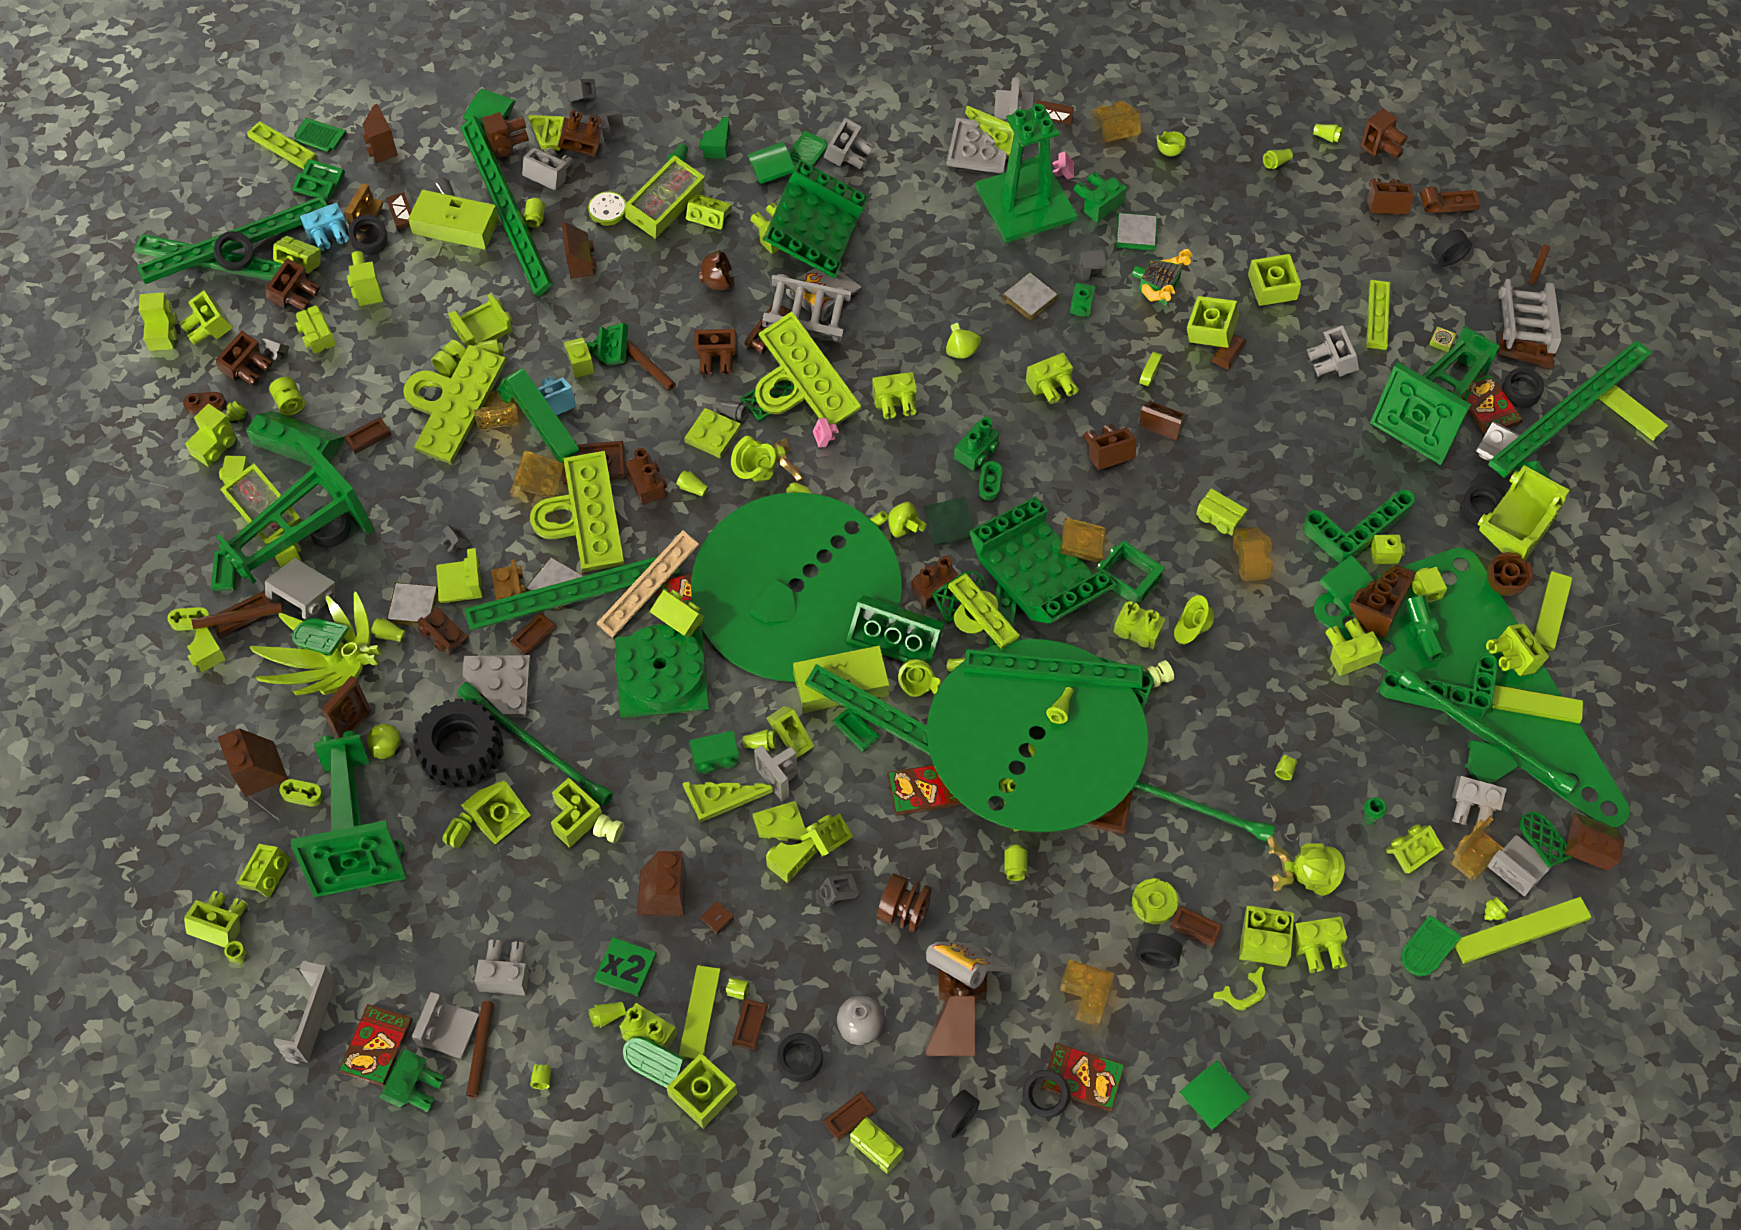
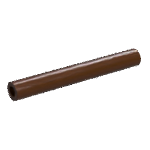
[626,339,676,391]
[191,602,282,630]
[466,1001,494,1098]

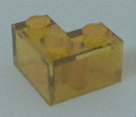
[1233,527,1273,581]
[1060,959,1115,1026]

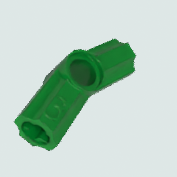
[1406,595,1447,662]

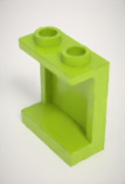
[448,293,513,348]

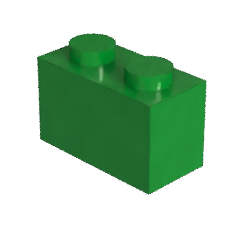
[689,731,740,774]

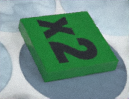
[594,937,657,997]

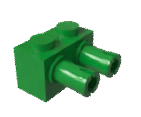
[1074,172,1127,223]
[954,417,1000,471]
[378,1049,445,1112]

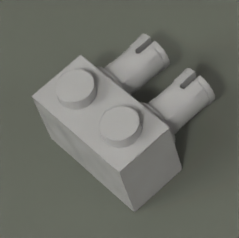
[824,118,874,169]
[522,148,573,190]
[1307,325,1359,377]
[1452,776,1507,831]
[474,940,529,996]

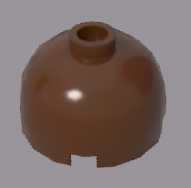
[699,250,734,291]
[1487,552,1533,597]

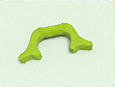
[1213,967,1265,1011]

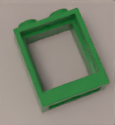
[1096,540,1165,606]

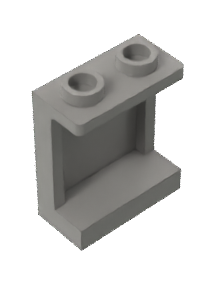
[265,558,335,620]

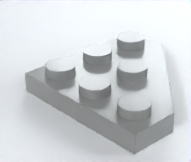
[947,118,1007,174]
[462,655,531,718]

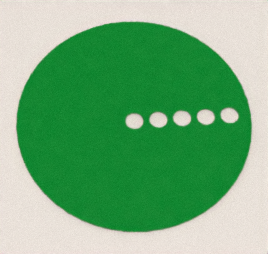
[691,492,902,682]
[927,639,1148,832]

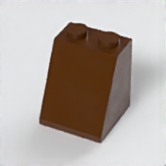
[218,728,288,797]
[637,851,686,916]
[925,987,975,1056]

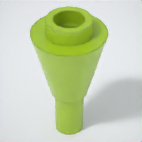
[1046,687,1074,724]

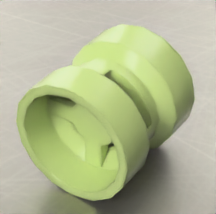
[1144,660,1174,688]
[593,814,624,844]

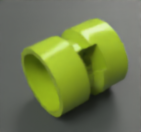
[431,339,466,378]
[269,376,305,416]

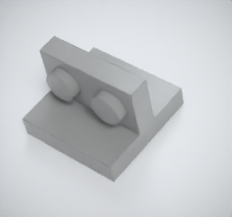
[994,78,1034,122]
[754,745,798,803]

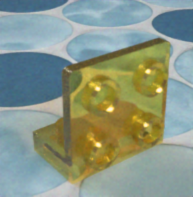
[1091,101,1141,142]
[474,391,520,430]
[508,450,564,499]
[1451,816,1503,882]

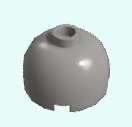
[836,995,884,1045]

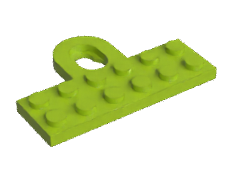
[755,311,862,425]
[403,345,507,464]
[530,451,625,573]

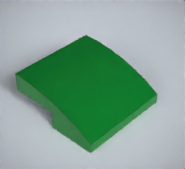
[463,88,516,127]
[747,142,795,184]
[292,159,346,201]
[1319,555,1373,616]
[1180,1060,1251,1130]

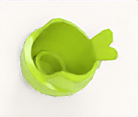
[898,659,941,697]

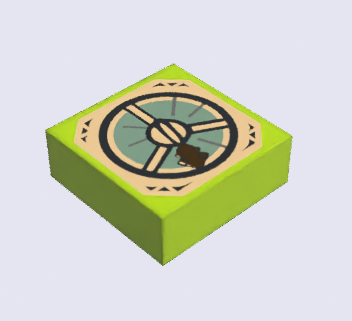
[1429,326,1456,352]

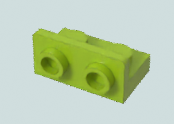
[686,194,732,230]
[800,813,853,856]
[1385,824,1444,873]
[236,844,291,898]

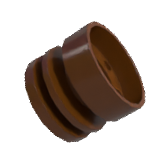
[877,873,932,933]

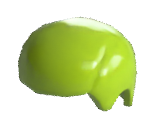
[1157,131,1187,157]
[367,723,401,760]

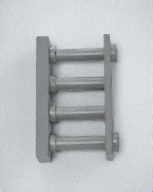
[762,274,851,343]
[1498,279,1562,354]

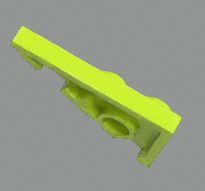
[965,106,1014,160]
[682,782,773,823]

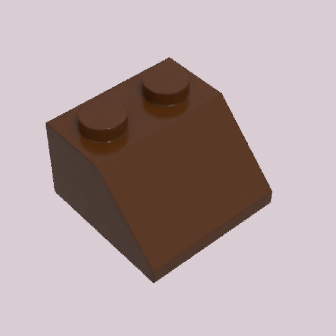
[362,104,398,163]
[561,223,597,279]
[1565,812,1625,871]

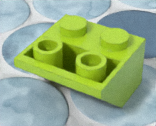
[1239,906,1294,967]

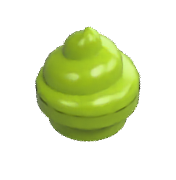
[226,400,248,421]
[1484,897,1509,921]

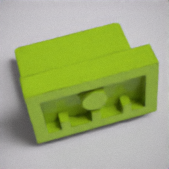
[436,548,483,603]

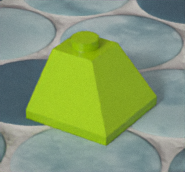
[461,780,531,844]

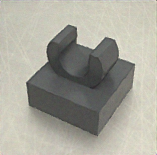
[261,338,290,362]
[441,525,471,553]

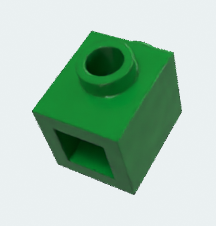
[1070,283,1095,317]

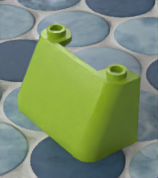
[1478,465,1570,561]

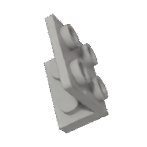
[1476,421,1520,471]
[1487,835,1551,897]
[412,992,479,1059]

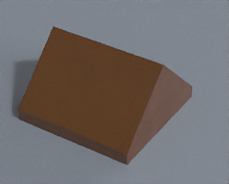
[1138,401,1188,441]

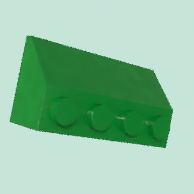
[246,411,345,465]
[846,595,945,665]

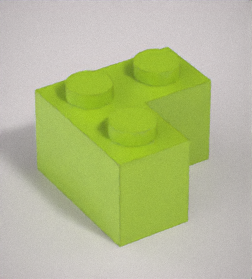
[138,292,178,351]
[185,404,237,467]
[551,777,602,848]

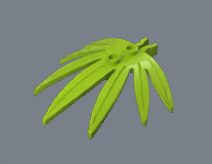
[250,592,382,695]

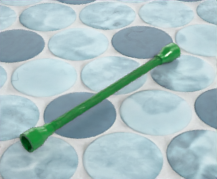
[1397,667,1578,795]
[457,682,614,807]
[1134,780,1276,842]

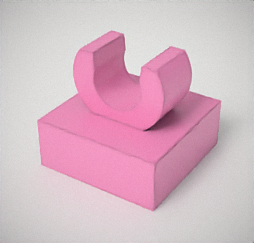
[1053,151,1074,180]
[813,418,839,448]

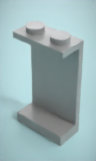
[274,961,336,1064]

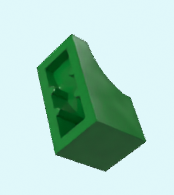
[699,117,730,159]

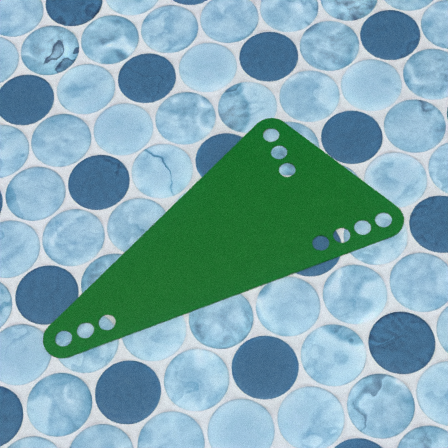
[1313,548,1630,828]

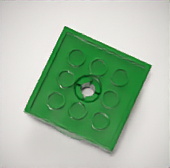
[615,625,709,718]

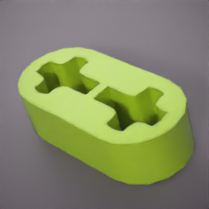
[1139,351,1163,387]
[167,607,210,631]
[279,779,324,807]

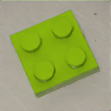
[684,408,741,459]

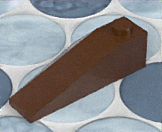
[1349,565,1416,639]

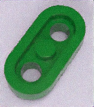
[978,461,1002,500]

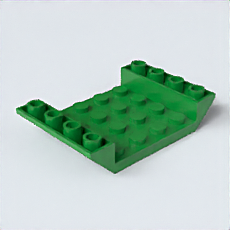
[763,159,869,279]
[970,496,1117,623]

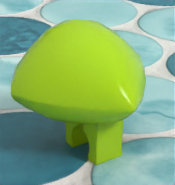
[946,322,981,359]
[888,502,927,538]

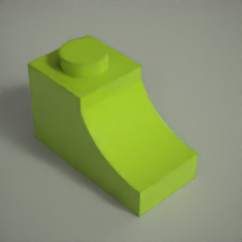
[564,337,594,378]
[187,627,226,672]
[766,706,814,758]
[766,837,818,883]

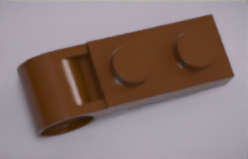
[1420,186,1480,213]

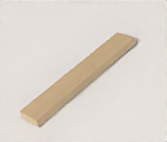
[596,530,699,639]

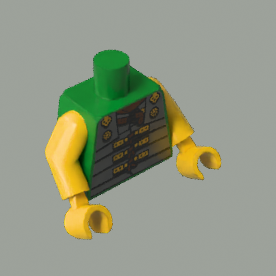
[1132,249,1192,305]

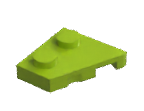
[528,115,565,151]
[752,801,808,842]

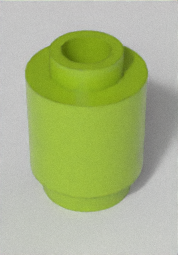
[523,198,545,228]
[474,339,505,356]
[1004,845,1028,881]

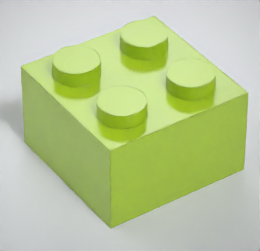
[1248,254,1301,306]
[1187,296,1239,348]
[667,1053,737,1129]

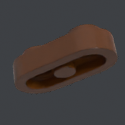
[183,392,227,414]

